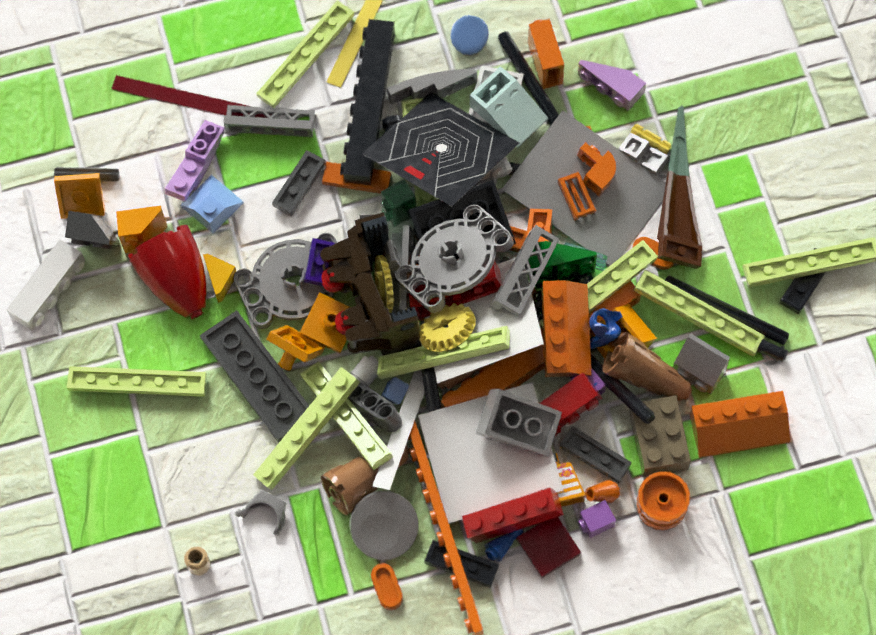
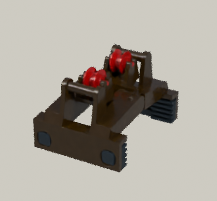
[320,212,421,356]

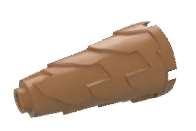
[603,332,692,401]
[321,446,410,515]

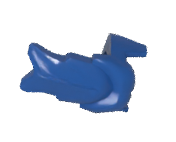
[589,308,623,350]

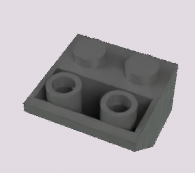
[65,211,120,249]

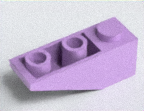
[578,60,646,111]

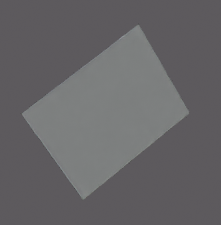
[502,111,666,265]

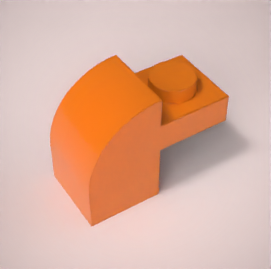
[577,142,616,196]

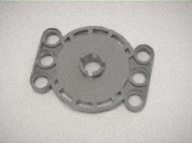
[395,205,514,313]
[234,233,351,329]

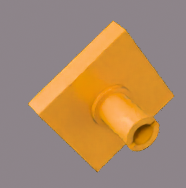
[54,173,106,219]
[299,292,350,354]
[266,325,325,371]

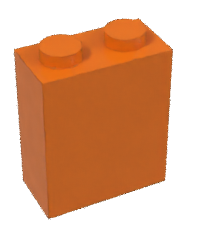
[528,19,564,89]

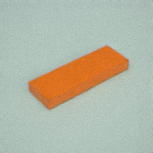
[322,162,392,195]

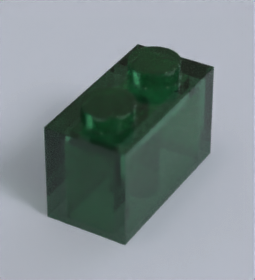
[380,179,416,227]

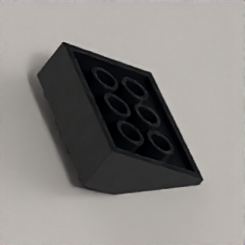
[406,180,516,261]

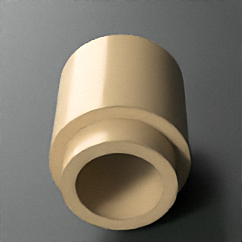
[184,547,210,575]

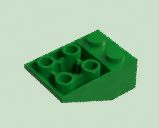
[527,241,597,288]

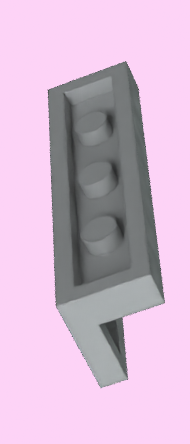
[223,105,315,137]
[390,225,416,320]
[490,225,559,316]

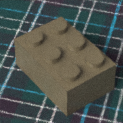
[629,396,691,477]

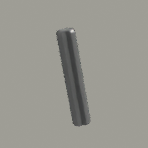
[54,167,120,181]

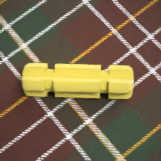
[630,124,671,154]

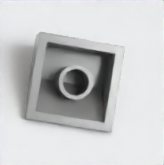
[673,333,730,394]

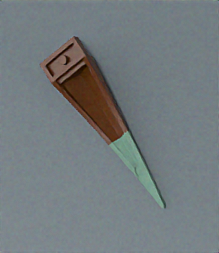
[657,105,702,269]

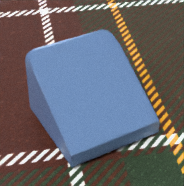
[381,377,409,405]

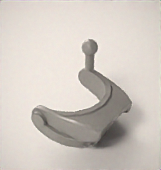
[235,490,286,535]

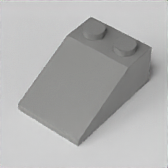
[476,389,562,457]

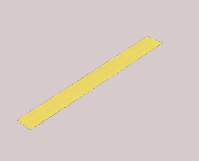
[326,0,383,87]

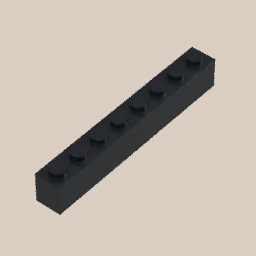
[340,19,395,185]

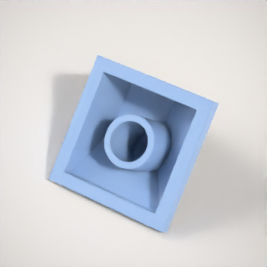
[181,175,244,233]

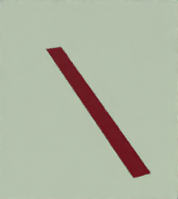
[111,75,272,118]

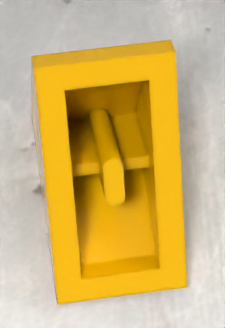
[203,253,236,302]

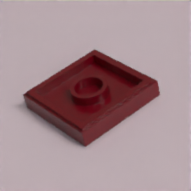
[516,517,582,579]

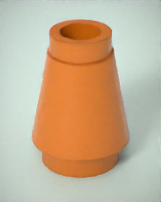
[585,480,620,503]

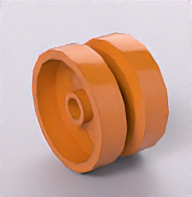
[636,472,690,530]

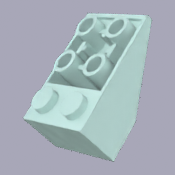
[470,66,548,148]

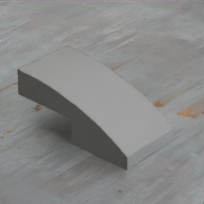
[619,133,669,176]
[383,240,401,281]

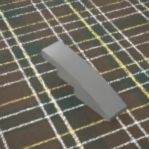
[387,69,477,104]

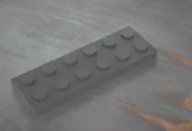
[200,310,309,443]

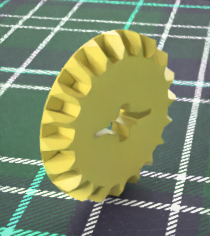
[374,255,394,313]
[419,303,476,352]

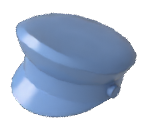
[451,15,489,55]

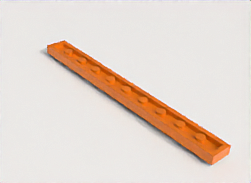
[407,421,484,635]

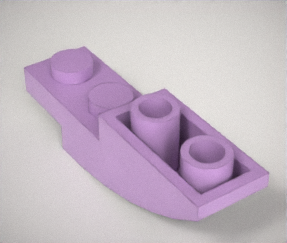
[165,120,225,202]

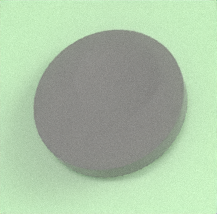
[349,491,418,560]

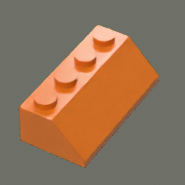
[541,281,591,377]
[689,391,790,458]

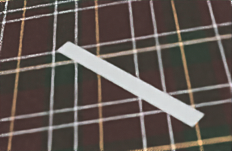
[373,370,425,490]

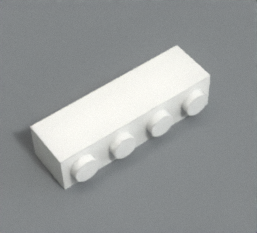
[6,239,85,331]

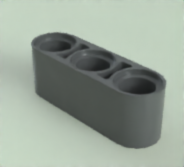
[348,382,402,432]

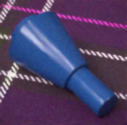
[485,529,523,562]

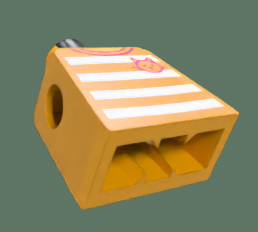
[553,453,585,507]

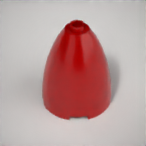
[127,225,207,320]

